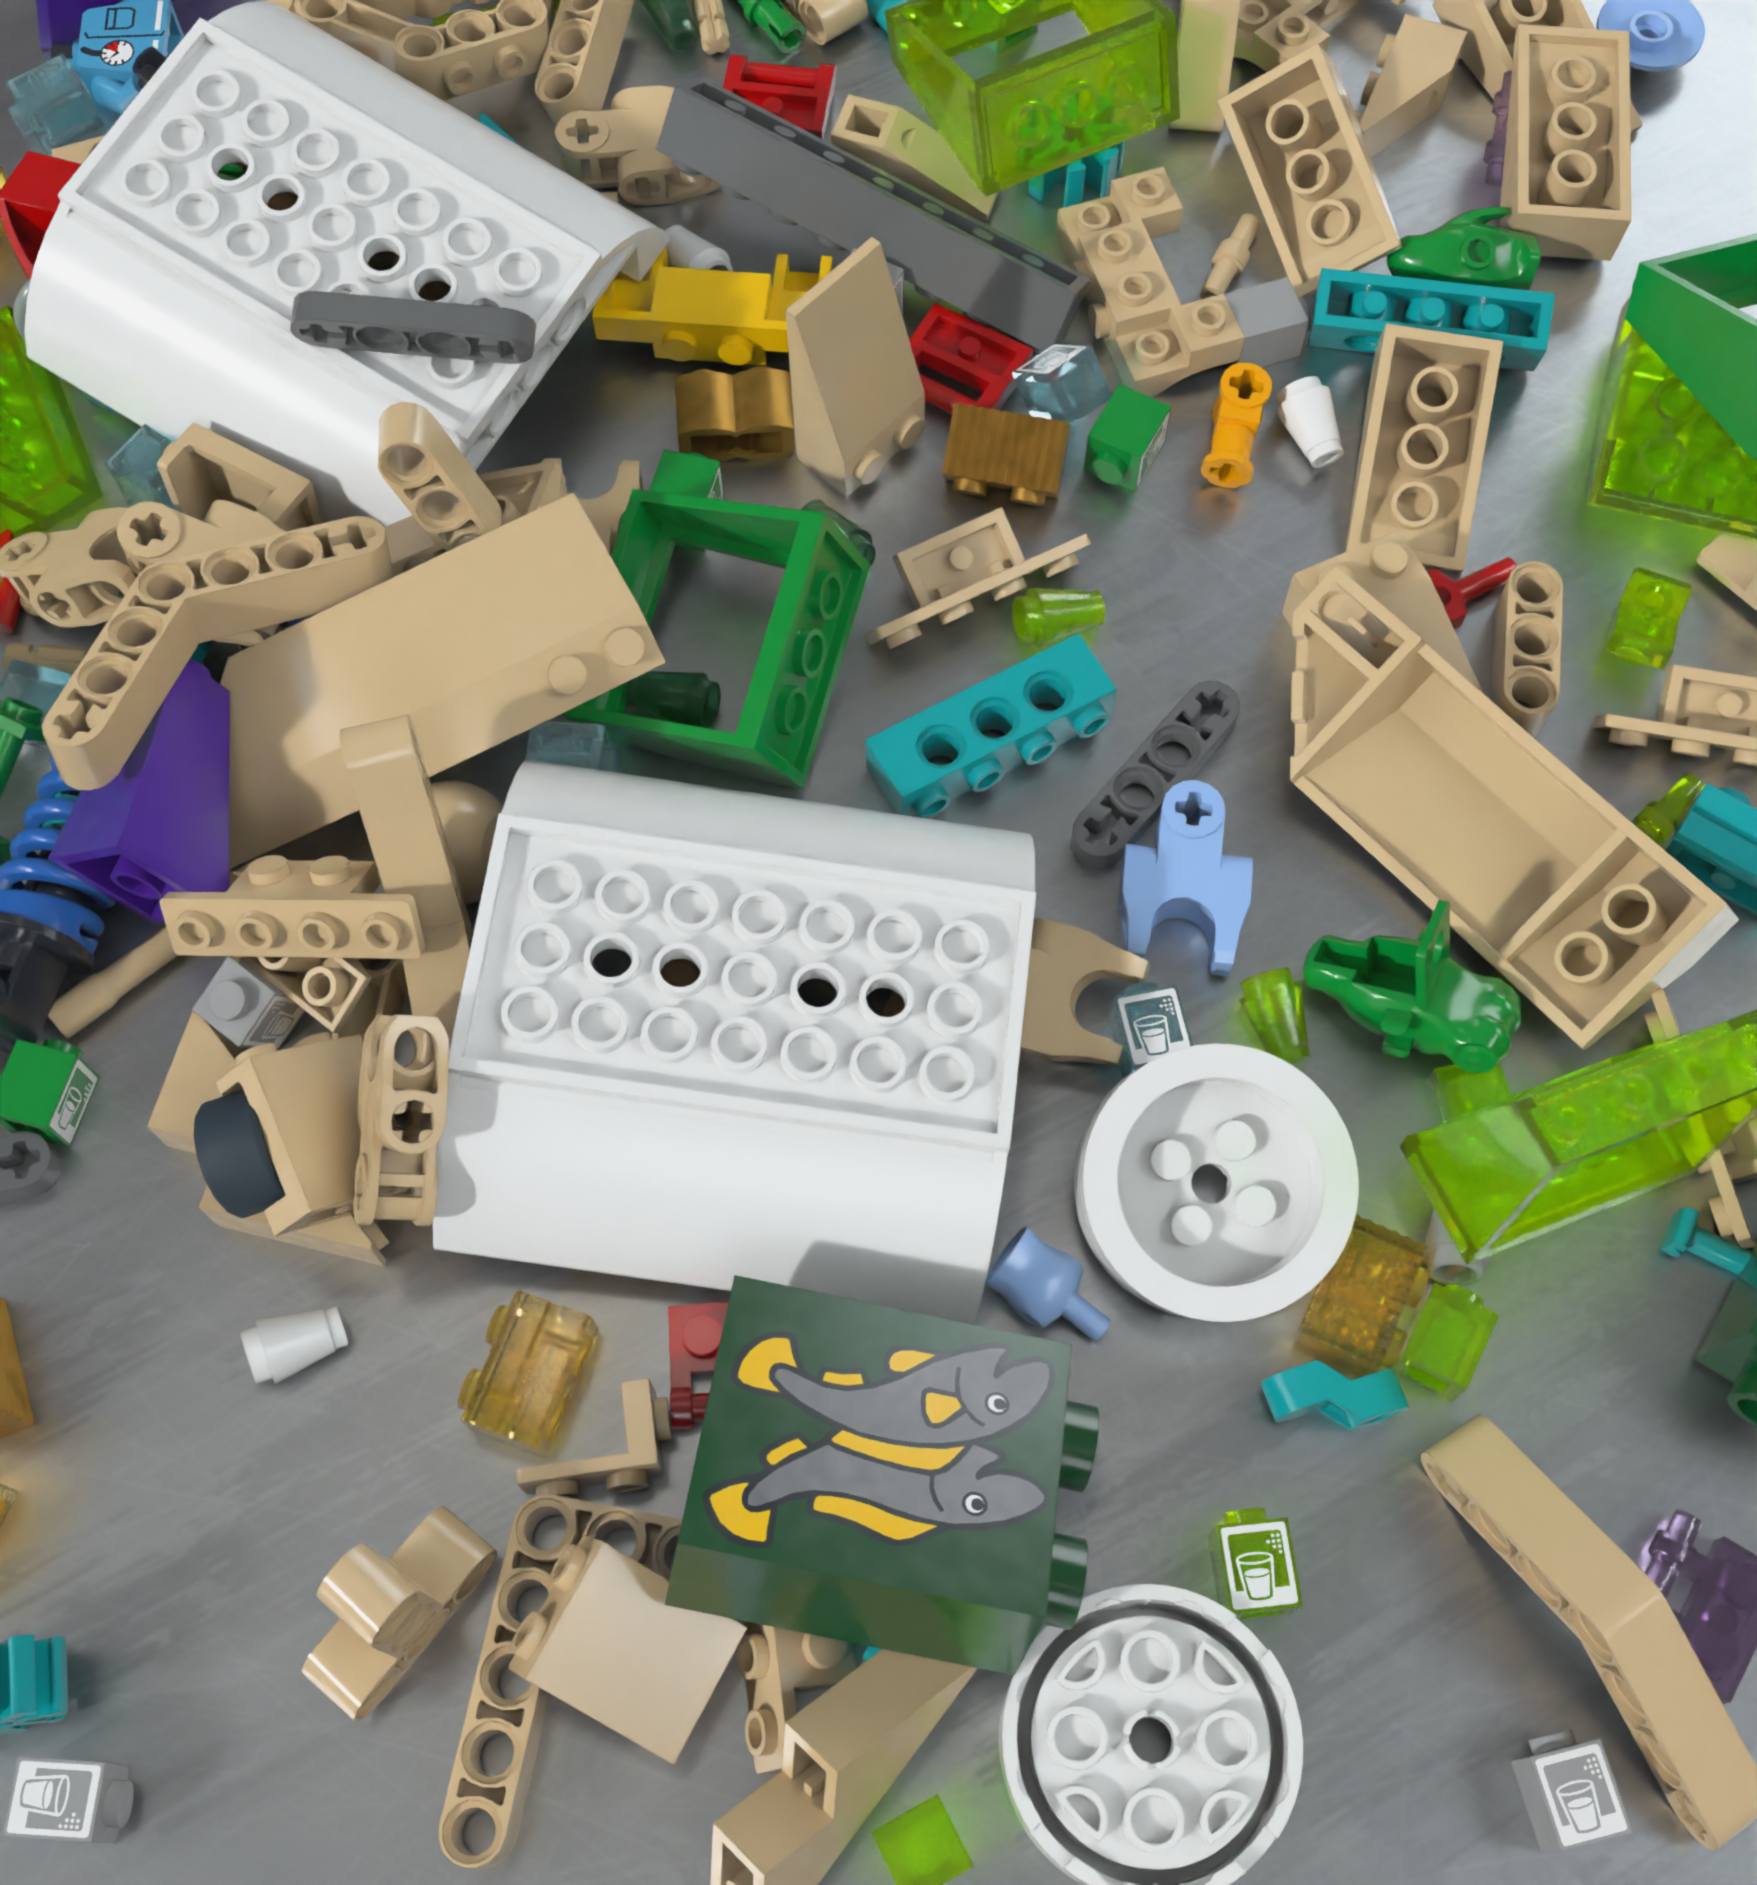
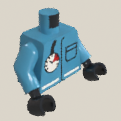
[51,0,185,115]

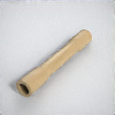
[48,857,258,1039]

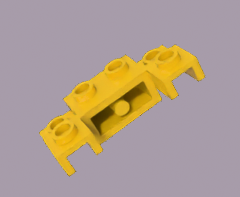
[592,246,833,365]

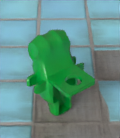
[1303,900,1521,1073]

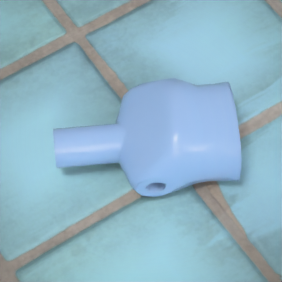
[985,1226,1111,1341]

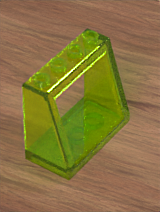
[884,0,1180,197]
[1399,1009,1757,1265]

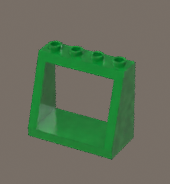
[1625,233,1757,461]
[561,489,871,789]

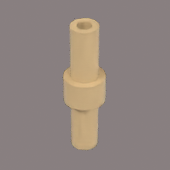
[1200,214,1261,299]

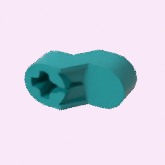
[1260,1360,1410,1432]

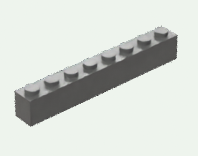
[656,75,1091,355]

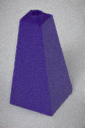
[48,659,230,923]

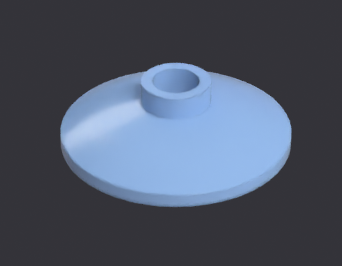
[1596,0,1705,72]

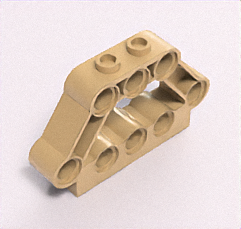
[294,0,558,101]

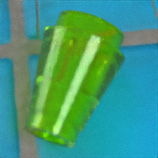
[1012,588,1105,648]
[1238,967,1311,1064]

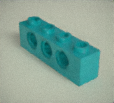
[1307,268,1555,371]
[865,633,1117,819]

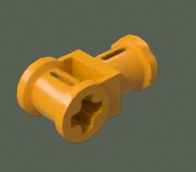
[1201,362,1272,488]

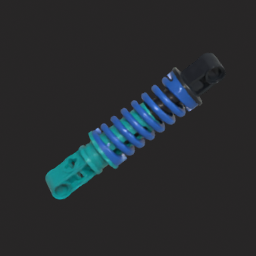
[0,640,213,1054]

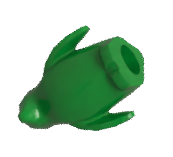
[1387,207,1541,291]

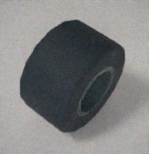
[193,1090,286,1218]

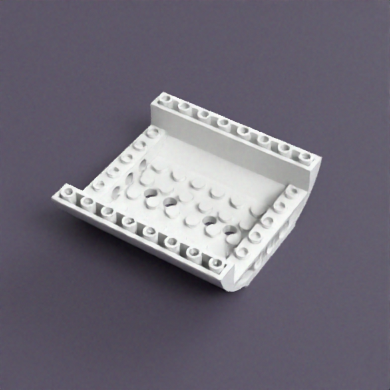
[24,1,670,527]
[433,760,1036,1324]

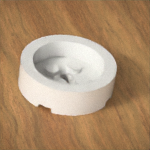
[1073,1043,1359,1322]
[998,1584,1303,1885]

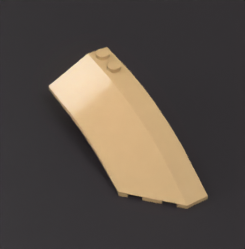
[220,492,666,869]
[1290,565,1739,1050]

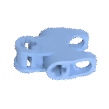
[1117,780,1253,976]

